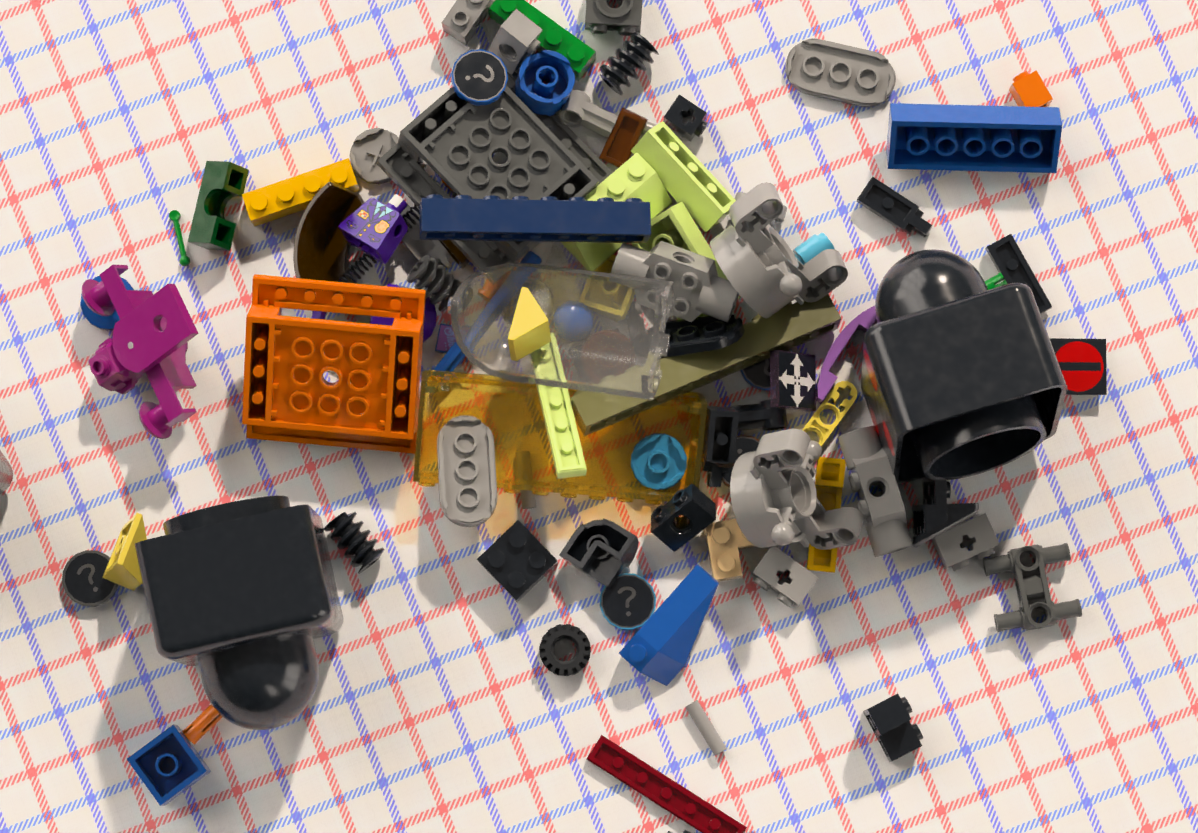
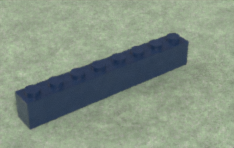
[419,194,651,243]

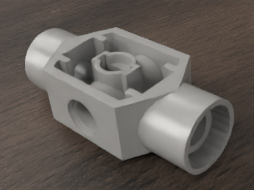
[610,241,739,323]
[838,425,913,557]

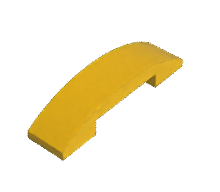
[807,457,846,573]

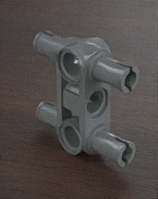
[983,543,1082,632]

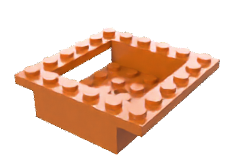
[242,274,426,454]

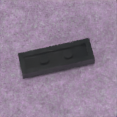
[985,234,1052,314]

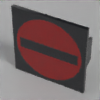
[1049,338,1107,395]

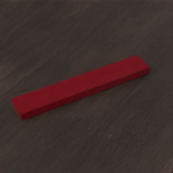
[587,735,747,833]

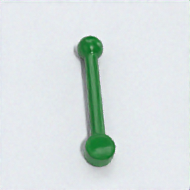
[169,210,190,266]

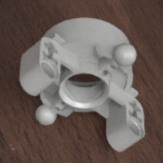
[710,182,848,318]
[730,428,864,550]

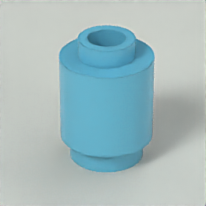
[793,233,835,265]

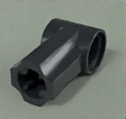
[731,399,788,431]

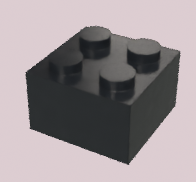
[477,520,558,602]

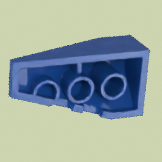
[618,564,719,686]

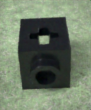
[663,95,708,141]

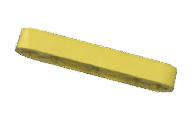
[802,381,857,447]

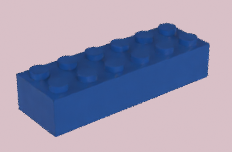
[886,103,1062,173]

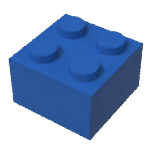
[127,724,211,806]

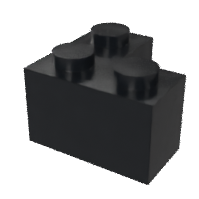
[863,694,923,762]

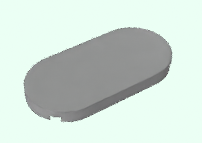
[785,38,896,107]
[437,415,497,527]

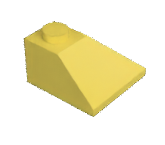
[102,513,147,591]

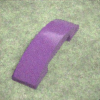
[816,306,876,404]

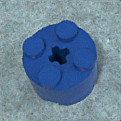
[515,50,575,116]

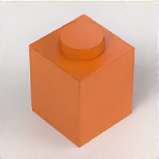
[1009,70,1053,107]

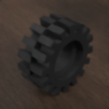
[539,624,591,676]

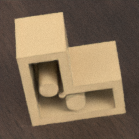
[704,519,757,582]

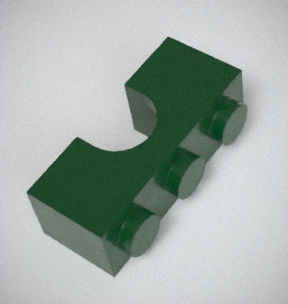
[188,161,249,251]

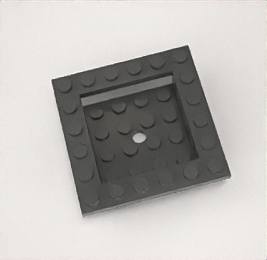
[377,72,613,285]

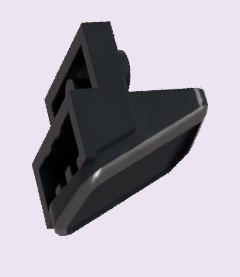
[912,477,979,548]

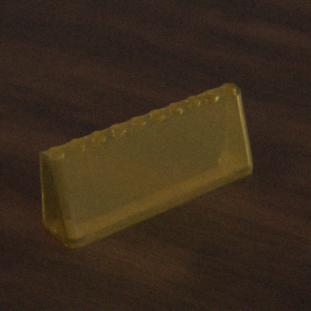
[413,370,708,505]

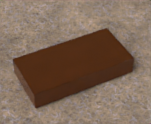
[599,107,648,168]

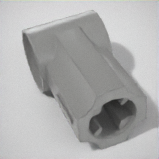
[559,90,618,138]

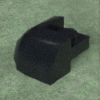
[559,518,639,589]

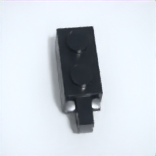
[699,406,739,487]

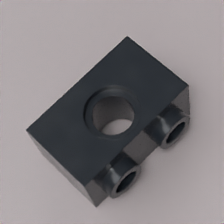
[651,484,716,552]

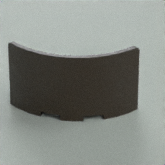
[293,182,365,283]

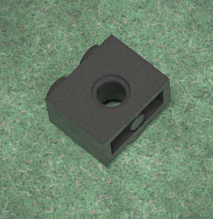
[585,0,643,36]

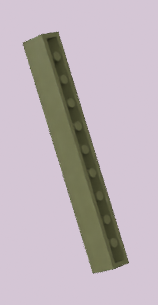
[571,294,841,436]

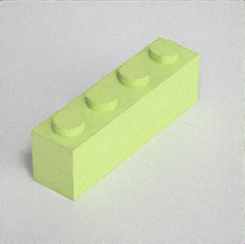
[631,121,736,233]

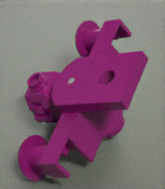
[82,265,199,439]

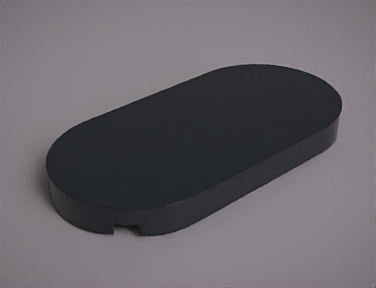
[632,315,745,359]

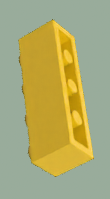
[242,158,360,227]

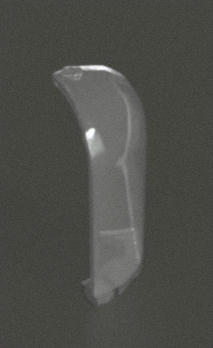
[447,263,674,400]

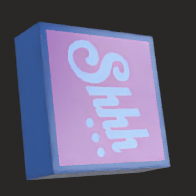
[435,323,466,354]

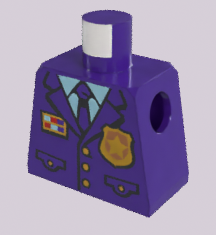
[338,194,408,264]

